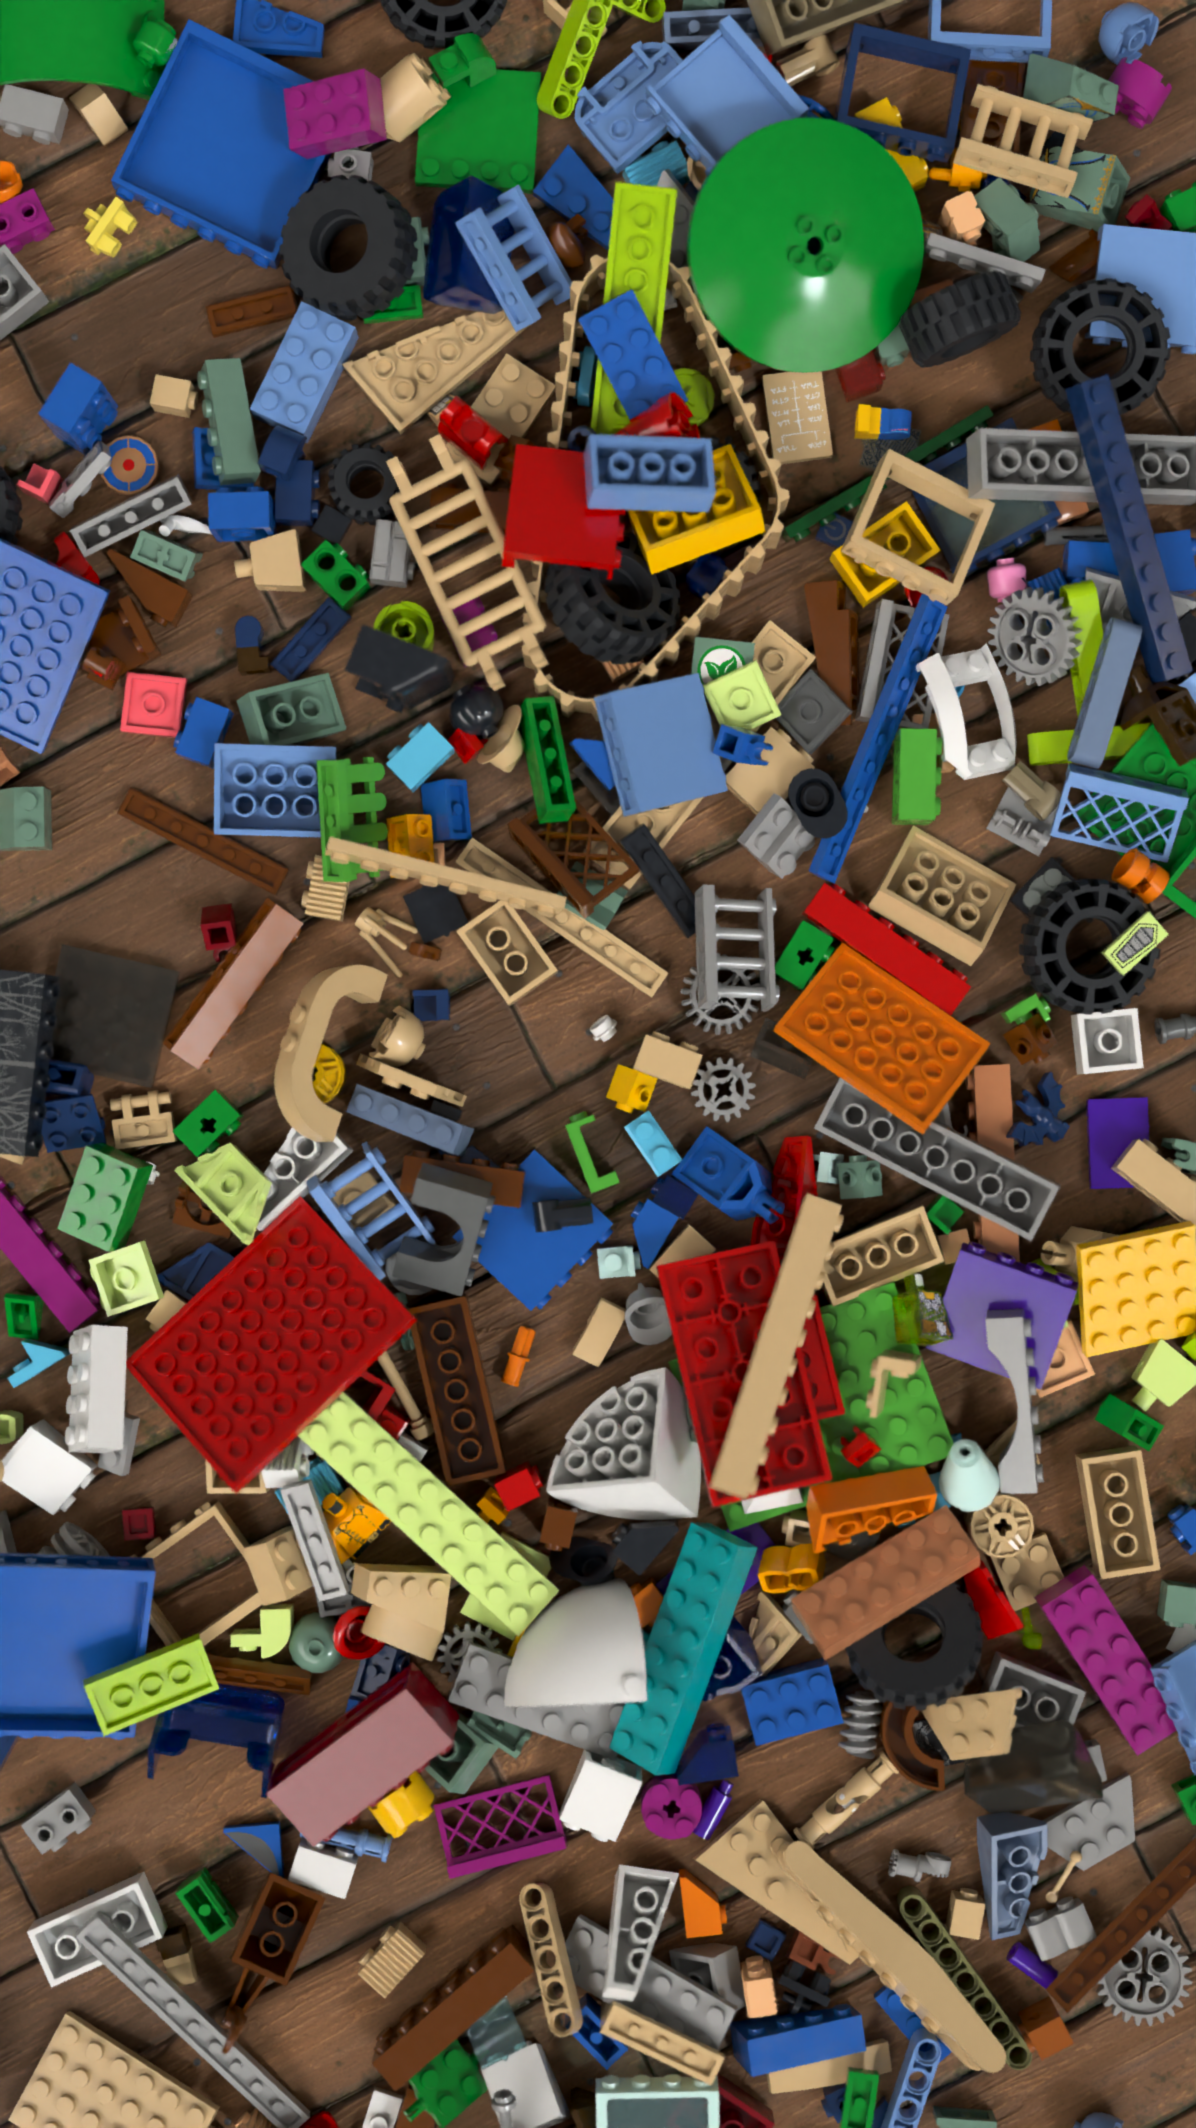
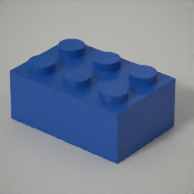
[38,362,118,455]
[739,1658,844,1746]

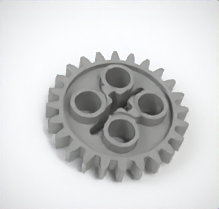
[988,587,1082,686]
[1096,1926,1192,2026]

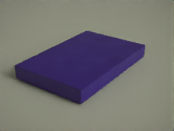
[1086,1097,1149,1189]

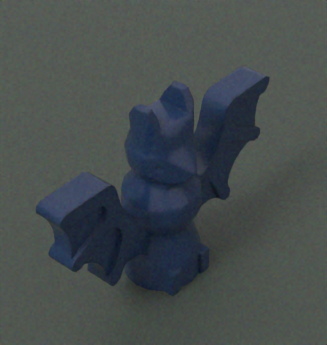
[1006,1072,1070,1146]

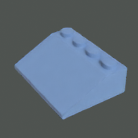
[214,743,337,838]

